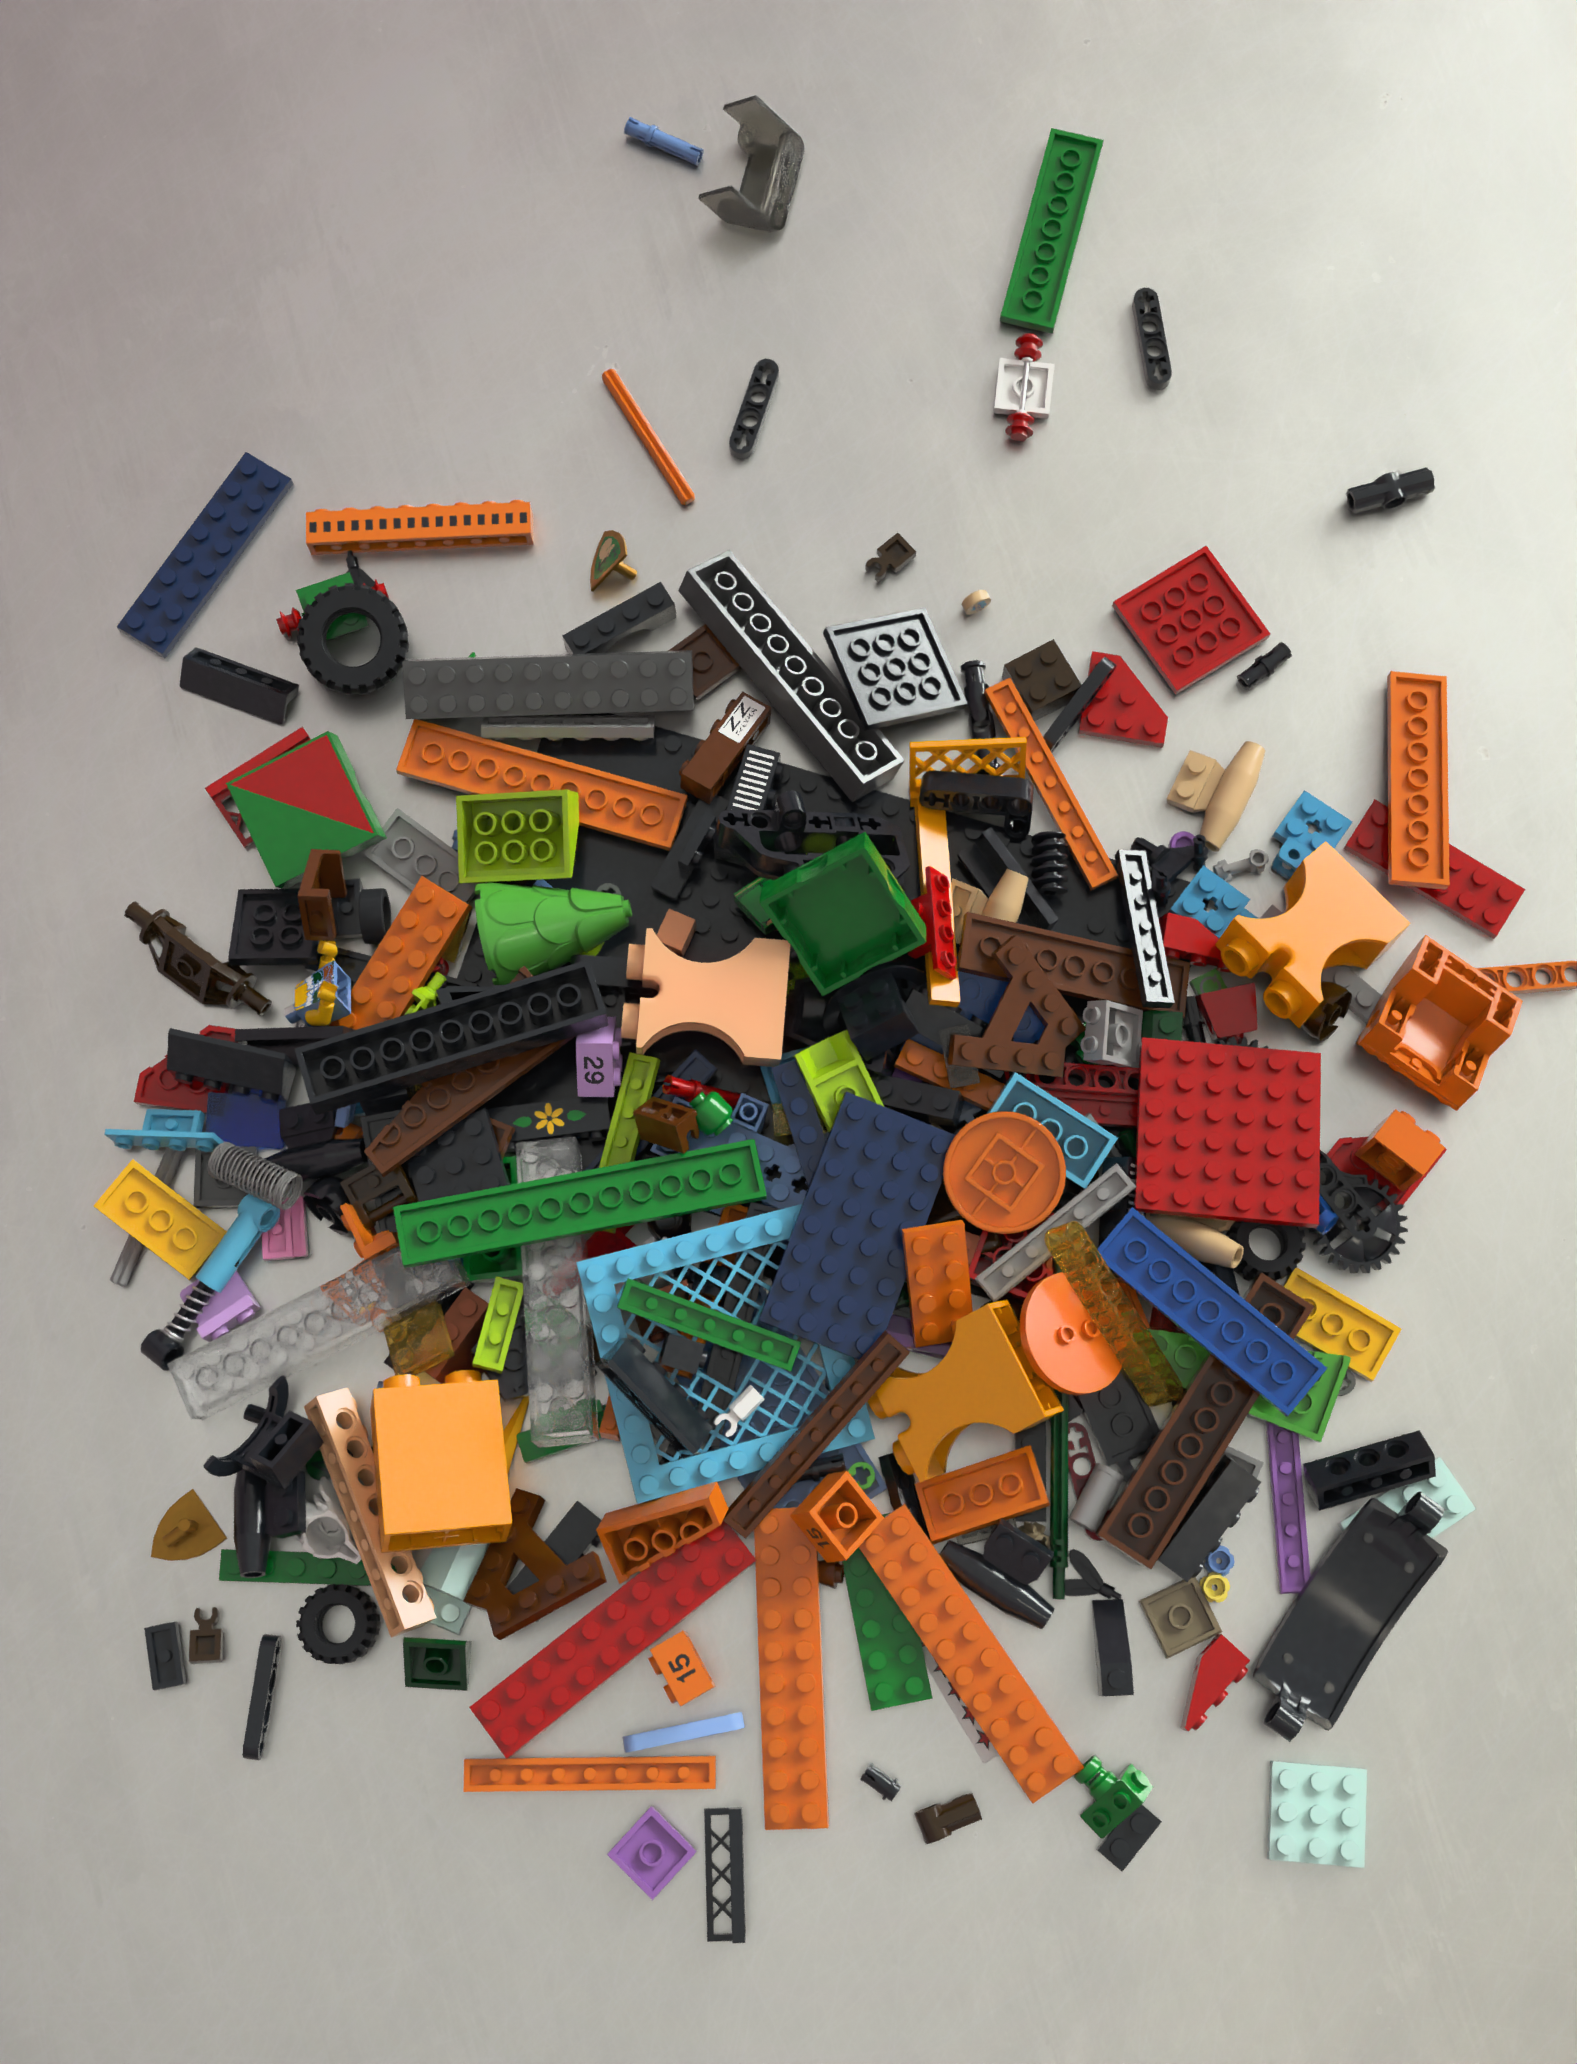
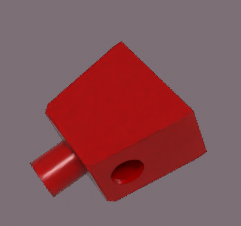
[1194,982,1258,1044]

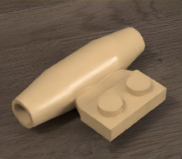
[1167,741,1265,852]
[951,869,1029,944]
[1146,1213,1244,1269]

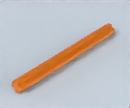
[602,368,695,505]

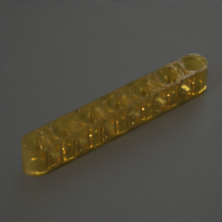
[1045,1221,1183,1407]

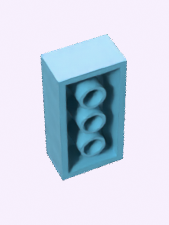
[987,1072,1118,1189]

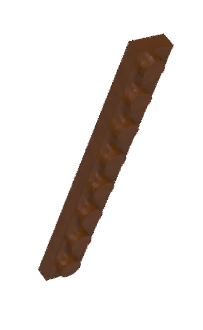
[723,1330,910,1539]

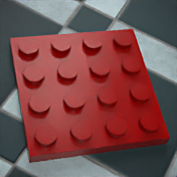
[1112,546,1271,695]

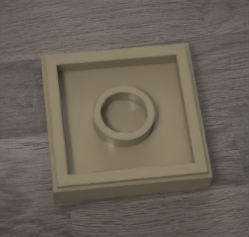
[1138,1577,1222,1659]

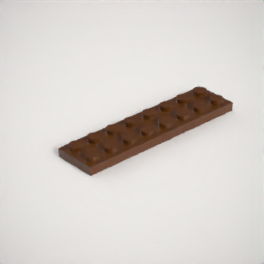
[957,912,1190,1018]

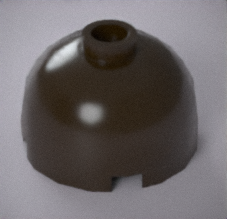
[1301,981,1352,1041]

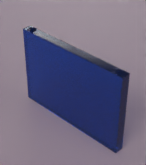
[206,1092,286,1150]

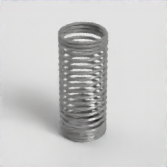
[207,1142,303,1210]

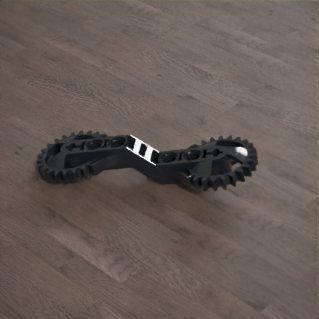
[1216,1037,1408,1273]

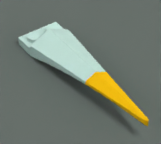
[406,1395,531,1635]

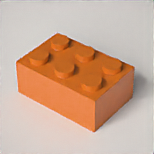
[1355,1109,1445,1192]

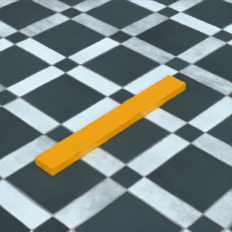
[914,799,960,1007]

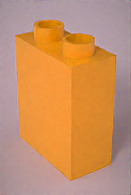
[370,1370,512,1553]

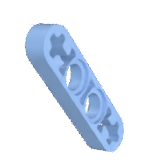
[622,1712,745,1753]

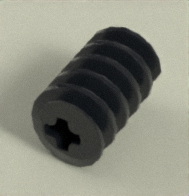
[1031,831,1068,896]

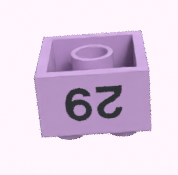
[576,1017,623,1097]

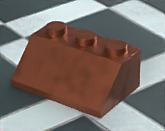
[411,1287,489,1384]

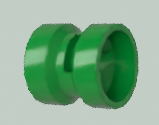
[1073,1755,1118,1801]

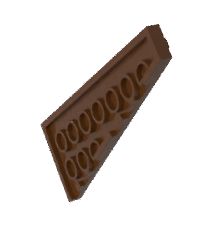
[364,966,576,1178]

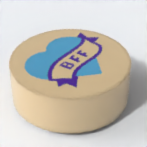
[962,590,991,615]

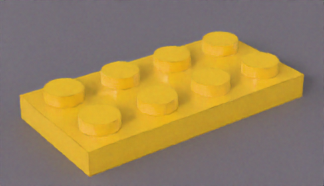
[94,1159,227,1281]
[1283,1267,1402,1382]

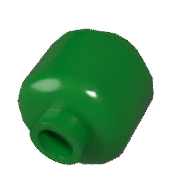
[689,1091,733,1136]

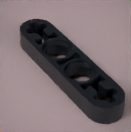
[1132,288,1172,390]
[729,359,779,460]
[1043,657,1117,753]
[243,1634,281,1760]

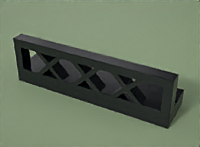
[704,1807,746,1943]

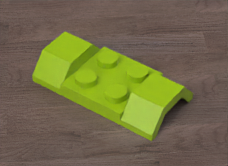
[793,1030,884,1132]

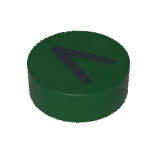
[306,1450,331,1481]

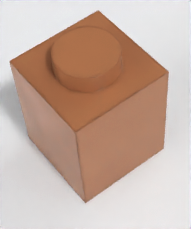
[656,909,697,958]

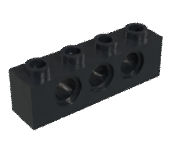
[1303,1430,1436,1511]

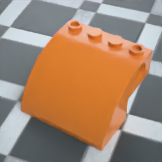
[1358,935,1523,1111]

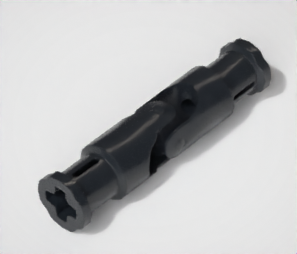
[960,660,1001,775]

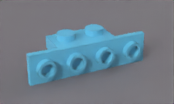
[104,1109,224,1152]

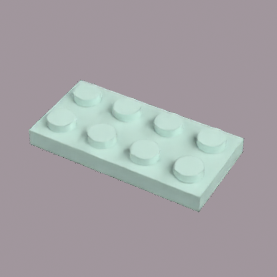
[1338,1457,1476,1538]

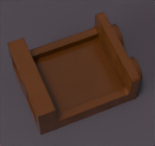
[297,849,347,941]

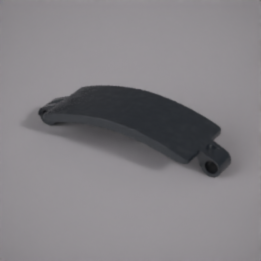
[1253,1491,1448,1743]

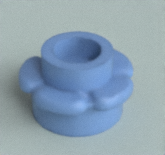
[1204,1545,1235,1576]

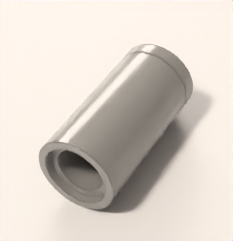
[1069,1463,1124,1533]

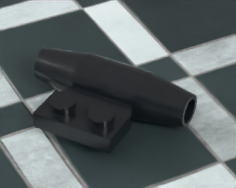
[253,1103,368,1185]
[234,1469,306,1578]
[940,1518,1054,1629]

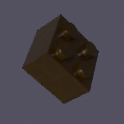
[1002,639,1082,722]

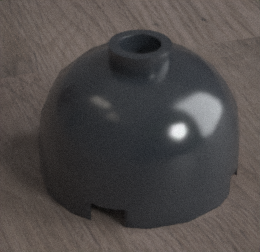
[303,1176,351,1235]

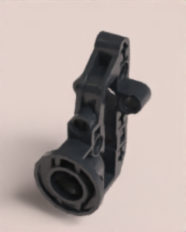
[713,791,910,887]

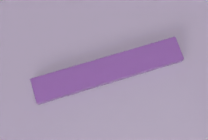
[1265,1421,1311,1594]

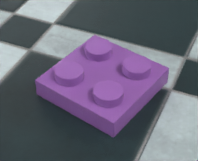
[607,1806,697,1900]

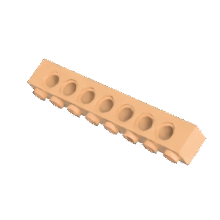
[304,1388,436,1638]

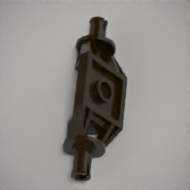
[124,901,272,1016]

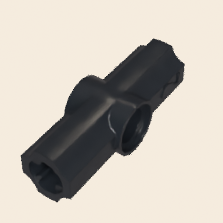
[1346,467,1435,514]

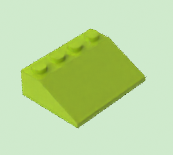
[456,789,579,884]

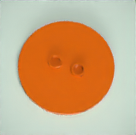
[943,1111,1066,1234]
[1020,1272,1127,1395]

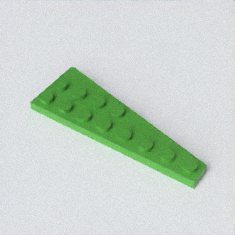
[1125,1325,1351,1443]

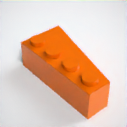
[596,1481,728,1584]

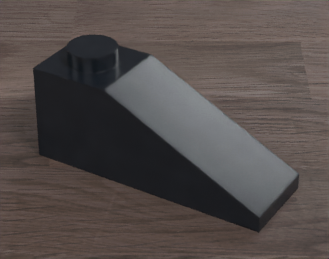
[1092,1599,1134,1696]

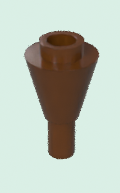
[818,1560,844,1589]

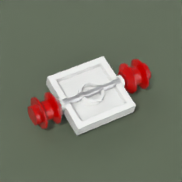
[993,333,1055,441]

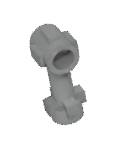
[1213,849,1269,882]

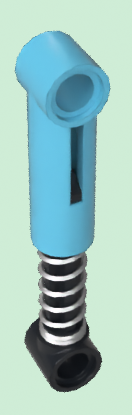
[140,1192,280,1371]

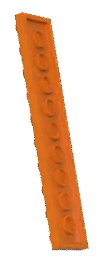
[396,719,688,851]
[859,1503,1084,1804]
[754,1507,829,1830]

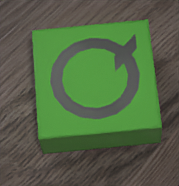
[1189,968,1227,995]

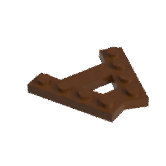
[948,935,1086,1077]
[463,1488,607,1640]

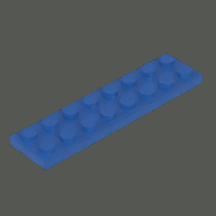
[1093,1207,1327,1417]

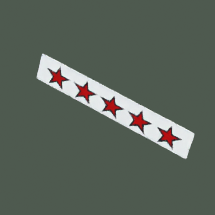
[921,1640,999,1763]

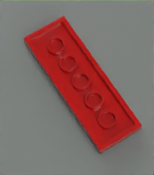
[1343,799,1525,939]

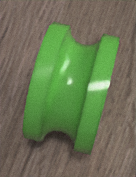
[848,1462,875,1490]

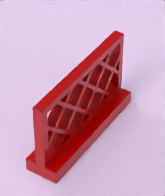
[205,726,311,848]

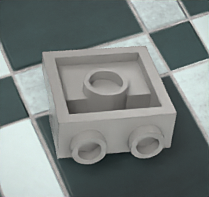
[1081,1000,1143,1068]

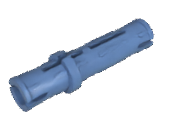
[624,117,704,166]

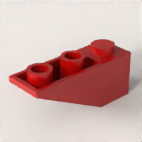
[1158,913,1232,973]
[1181,1634,1250,1732]

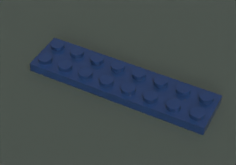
[116,452,293,658]

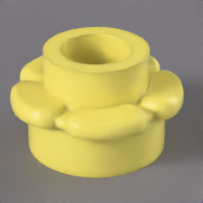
[1199,1572,1230,1603]

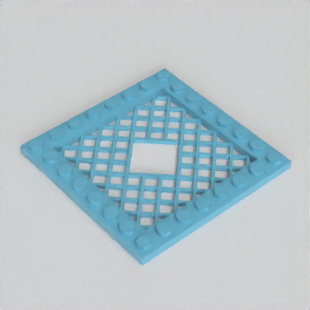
[576,1204,875,1504]

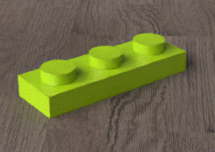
[472,1277,525,1374]

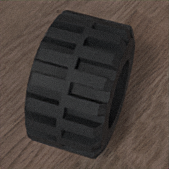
[1226,1221,1306,1281]
[296,1584,380,1664]

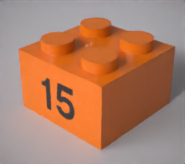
[790,1471,884,1563]
[648,1631,716,1706]

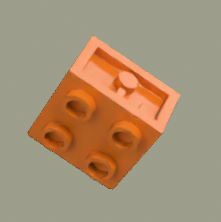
[340,1203,401,1264]

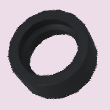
[359,888,391,944]

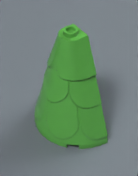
[475,882,632,985]

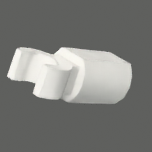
[713,1385,765,1437]

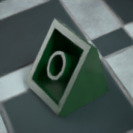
[403,1637,472,1691]

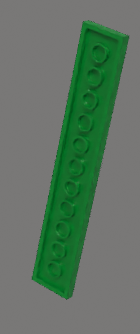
[393,1139,767,1269]

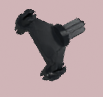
[1131,835,1209,907]

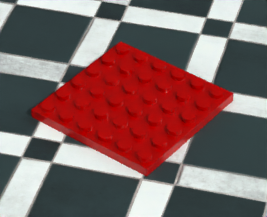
[1134,1037,1321,1228]

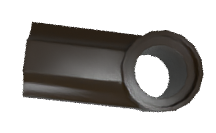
[914,1793,982,1844]

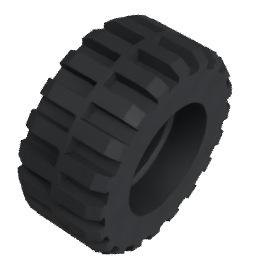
[297,583,409,696]

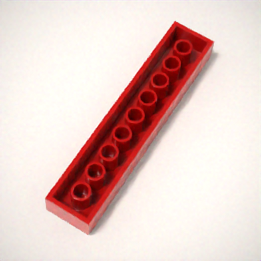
[469,1521,756,1759]

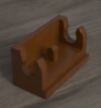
[633,1096,699,1154]

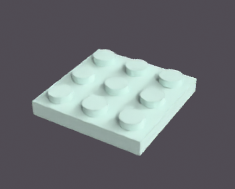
[1267,1761,1367,1868]

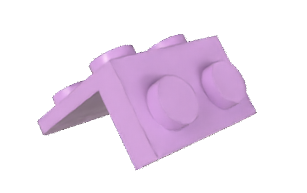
[180,1270,261,1343]

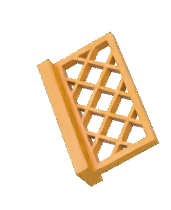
[908,737,1027,807]

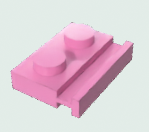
[261,1196,308,1261]

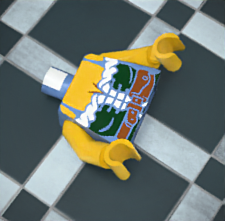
[284,941,351,1027]

